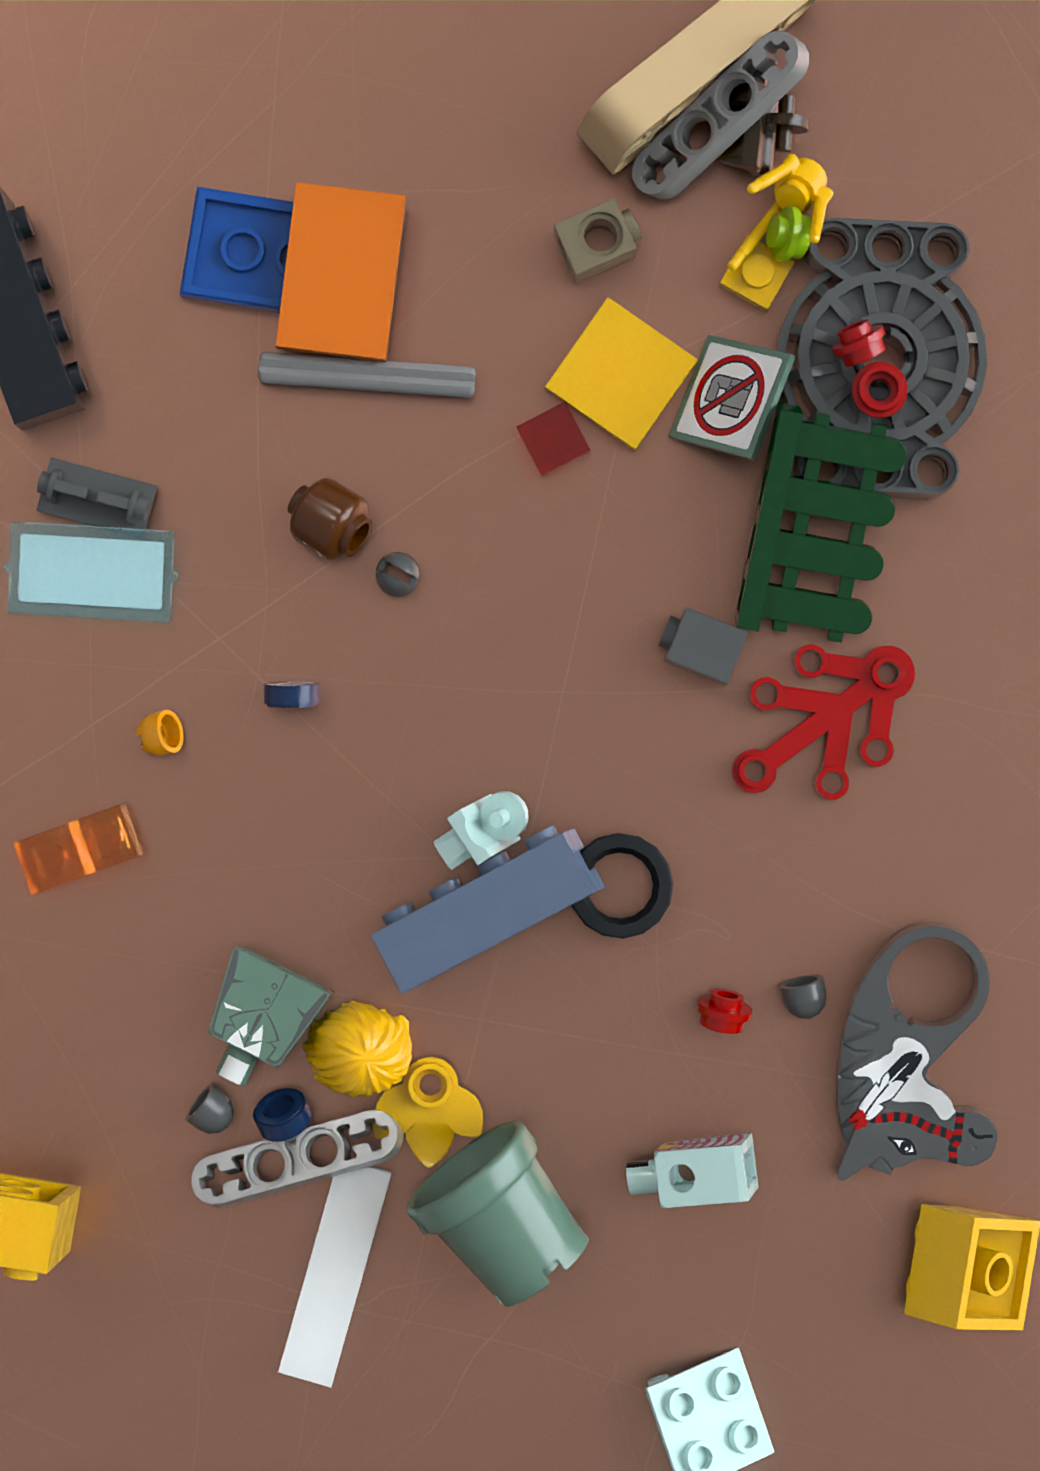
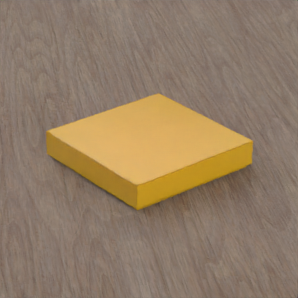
[545,297,698,452]

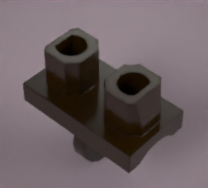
[717,69,809,178]

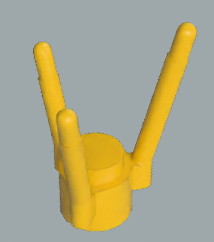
[727,154,833,271]

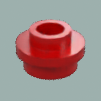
[831,319,886,367]
[851,362,908,419]
[697,989,753,1034]

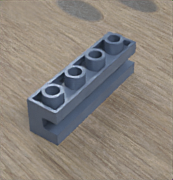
[371,826,605,994]

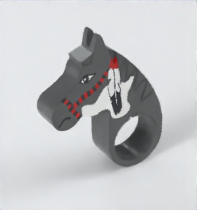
[837,922,997,1181]

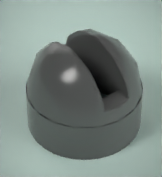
[376,552,420,597]
[780,975,826,1019]
[185,1084,233,1134]

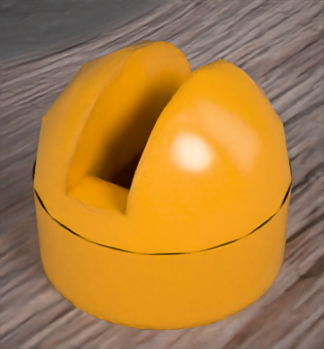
[135,710,184,756]

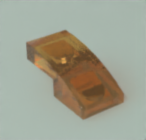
[13,803,143,895]

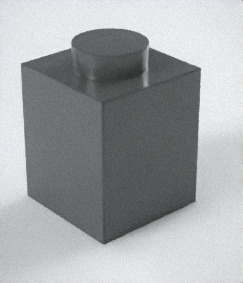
[658,607,748,686]

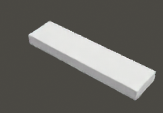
[278,1166,392,1387]

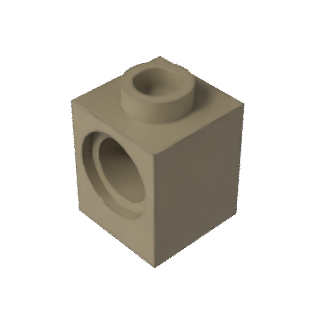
[553,198,642,284]

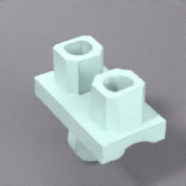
[433,791,529,870]

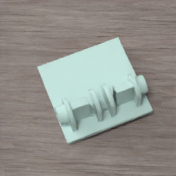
[645,1348,775,1471]

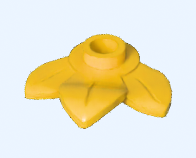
[373,1056,483,1168]

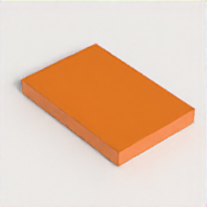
[276,182,406,362]

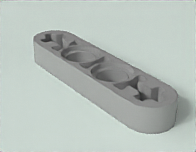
[632,30,810,200]
[191,1110,403,1208]

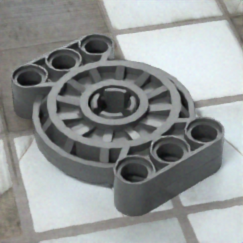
[776,218,987,500]

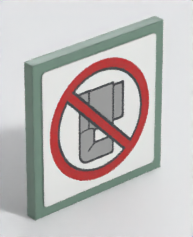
[669,335,795,461]

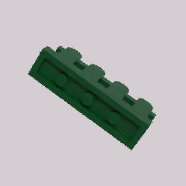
[734,402,907,643]

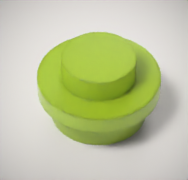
[766,206,811,262]

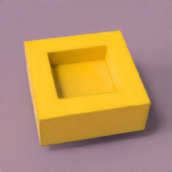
[719,235,795,313]

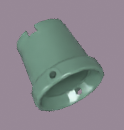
[407,1121,589,1307]

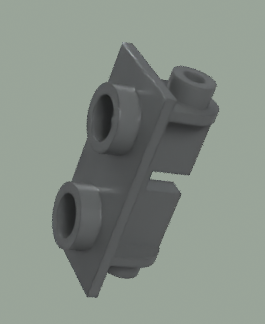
[36,458,157,539]

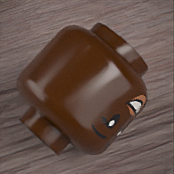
[288,478,372,560]

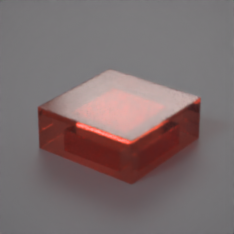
[516,402,590,477]

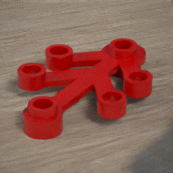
[731,644,915,800]

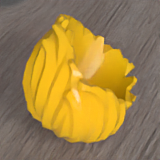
[302,1000,412,1098]

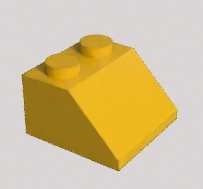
[904,1204,1040,1330]

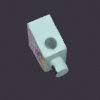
[626,1133,759,1208]

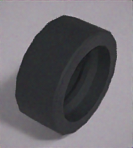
[572,833,673,939]

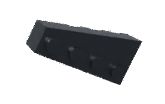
[0,187,88,431]

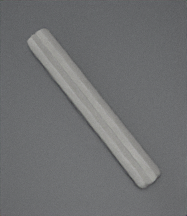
[258,352,476,398]

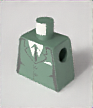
[208,945,333,1086]

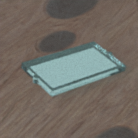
[4,521,178,622]

